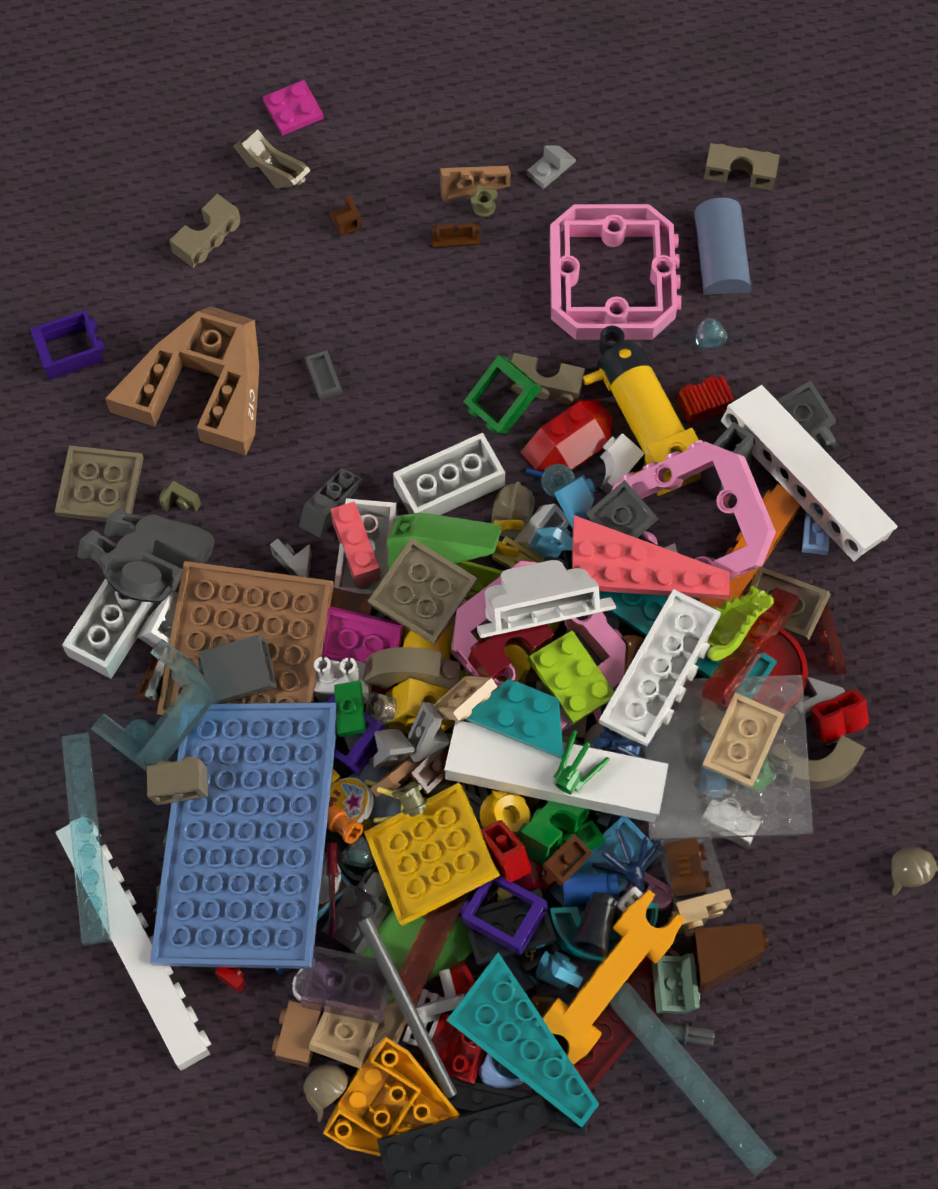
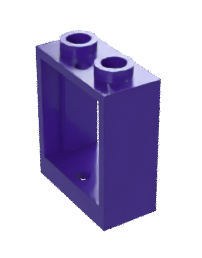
[30,310,106,380]
[324,693,386,776]
[460,876,548,956]

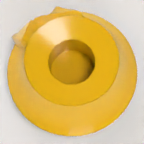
[480,790,532,839]

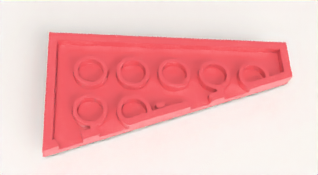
[572,515,730,600]

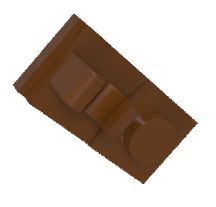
[135,649,168,705]
[409,743,450,794]
[541,834,593,886]

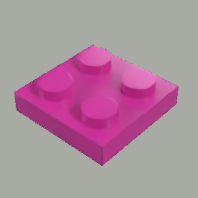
[263,80,324,136]

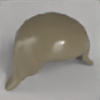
[891,846,938,896]
[303,1065,352,1122]

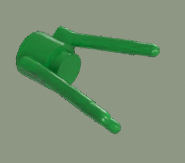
[553,730,610,795]

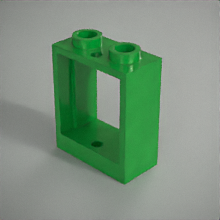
[463,355,542,434]

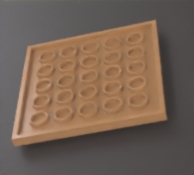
[157,561,334,718]

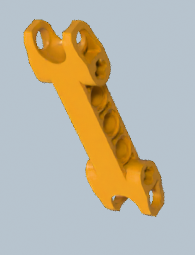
[542,890,685,1065]

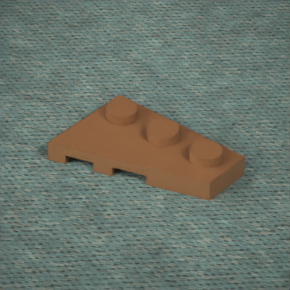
[440,166,511,202]
[370,756,420,797]

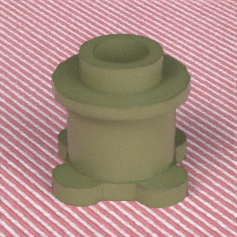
[471,185,498,217]
[392,782,428,817]

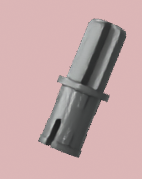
[659,1022,715,1047]

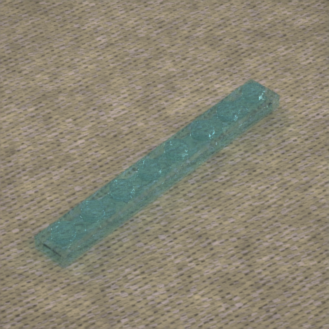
[62,732,111,946]
[608,982,777,1177]

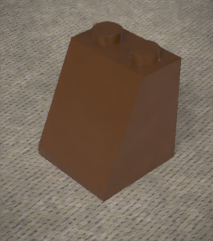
[690,924,768,995]

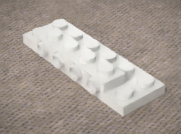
[599,589,721,746]

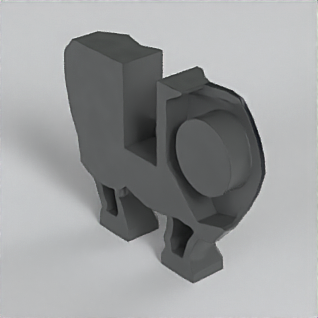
[77,508,215,603]

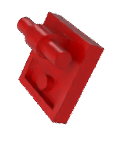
[423,1013,487,1084]

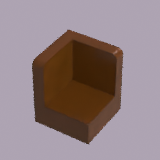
[329,194,362,236]

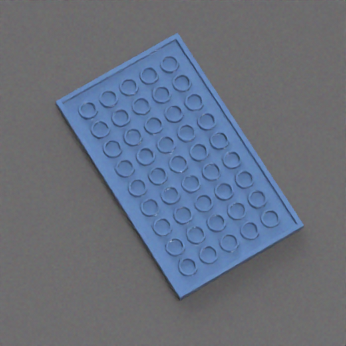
[150,703,338,969]

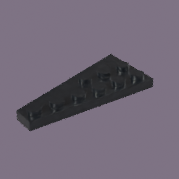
[377,1093,549,1189]

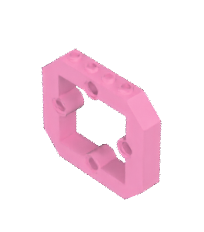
[550,204,681,340]
[612,440,776,581]
[451,561,626,732]

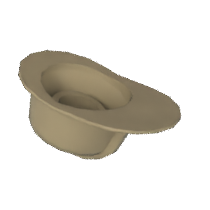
[491,481,535,538]

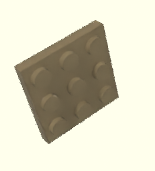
[55,445,144,522]
[368,537,478,645]

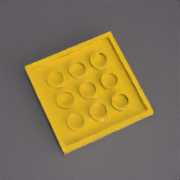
[364,783,500,926]

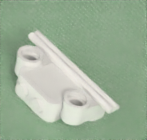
[477,560,616,638]

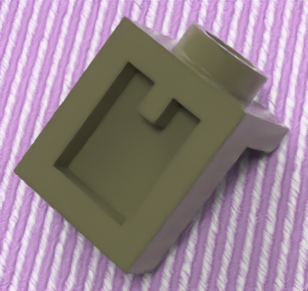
[160,481,201,512]

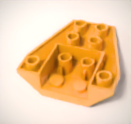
[323,1036,460,1156]

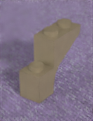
[233,130,310,189]

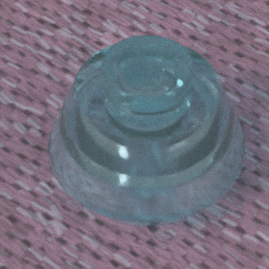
[695,318,728,349]
[541,464,575,498]
[340,837,376,868]

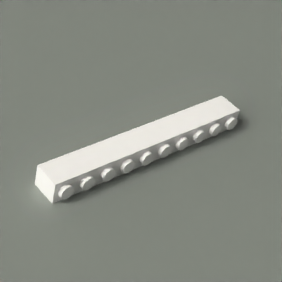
[56,817,211,1071]

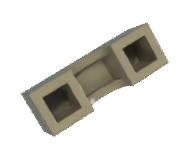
[704,143,780,191]
[169,194,241,268]
[507,353,585,405]

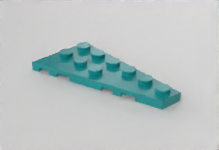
[447,953,599,1127]

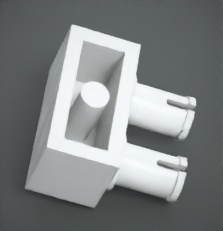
[314,657,372,704]

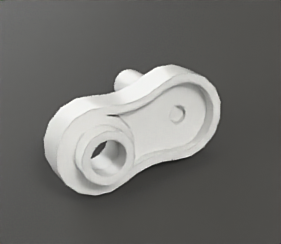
[415,969,465,1023]

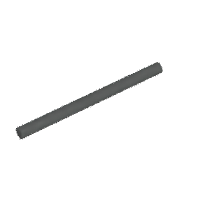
[358,916,457,1099]

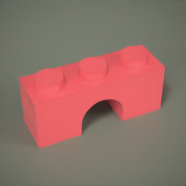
[330,501,381,588]

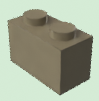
[147,757,208,805]

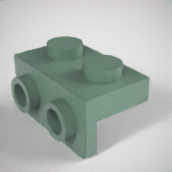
[651,953,700,1014]

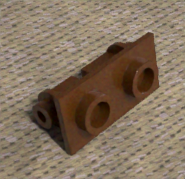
[431,221,480,248]

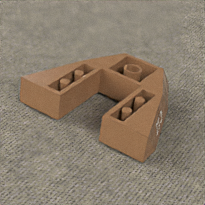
[105,306,259,456]

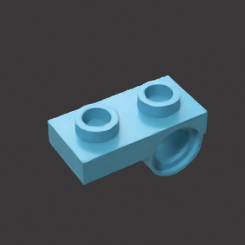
[530,526,573,558]
[536,950,583,989]

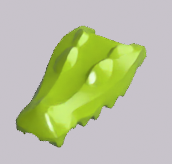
[707,586,774,661]

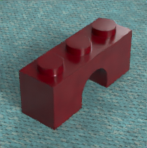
[468,624,554,680]

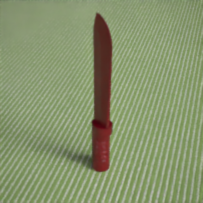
[327,842,338,941]

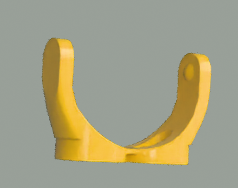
[493,519,525,558]

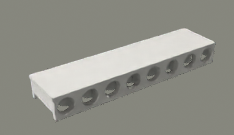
[721,385,898,562]
[444,720,668,823]

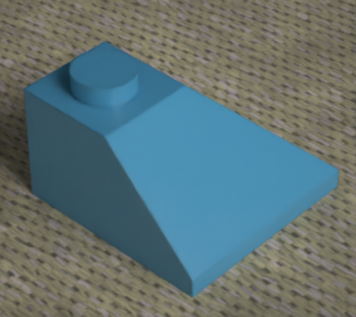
[554,475,596,529]

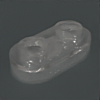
[365,692,399,724]

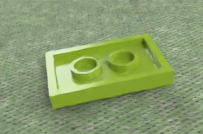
[527,630,615,725]

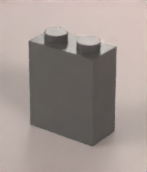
[701,422,754,497]
[198,635,277,704]

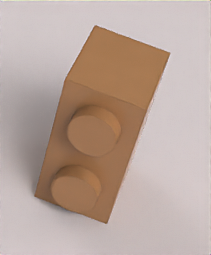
[272,1001,323,1067]

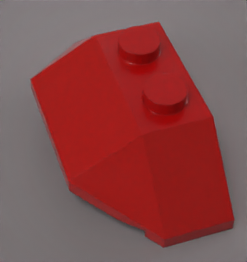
[520,400,613,472]

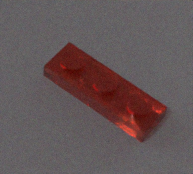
[818,601,847,676]

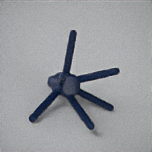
[593,705,651,758]
[592,829,661,891]

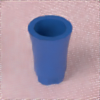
[562,873,619,907]

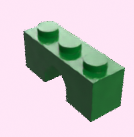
[517,801,590,865]

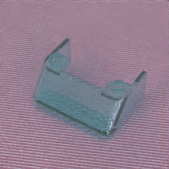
[91,639,214,771]

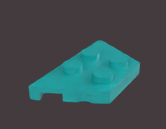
[465,679,563,759]

